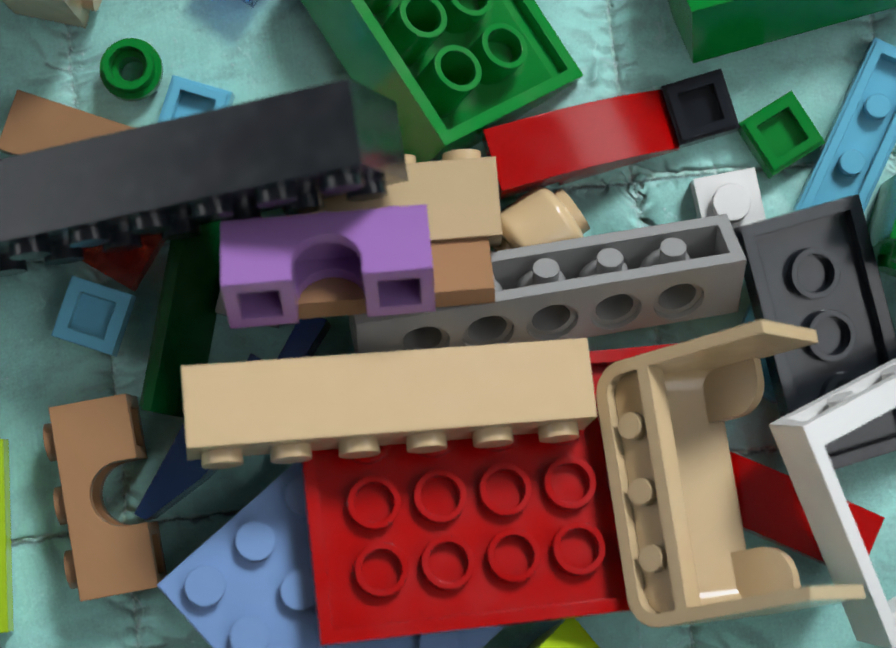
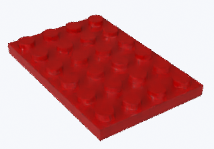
[301,343,678,647]

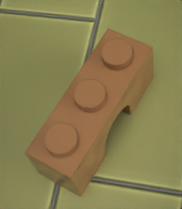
[43,393,167,602]

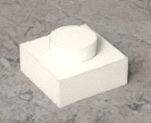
[690,167,766,228]

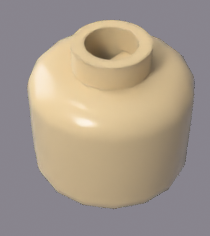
[492,186,590,251]

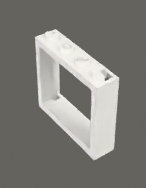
[769,358,896,648]

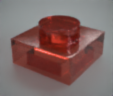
[82,234,166,292]

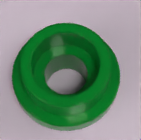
[99,38,163,101]

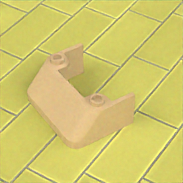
[596,319,866,628]

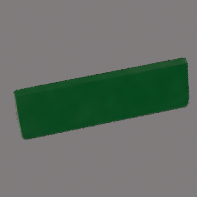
[139,221,221,418]

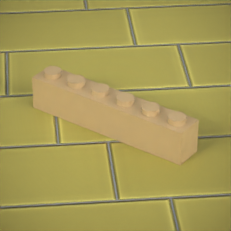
[181,338,597,469]

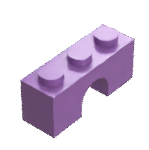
[220,204,436,329]

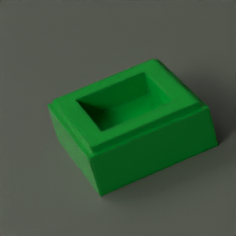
[738,90,826,179]

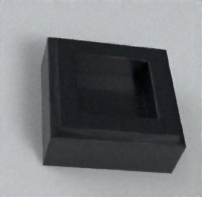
[660,69,740,149]

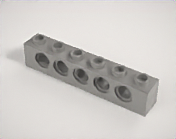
[349,214,747,354]

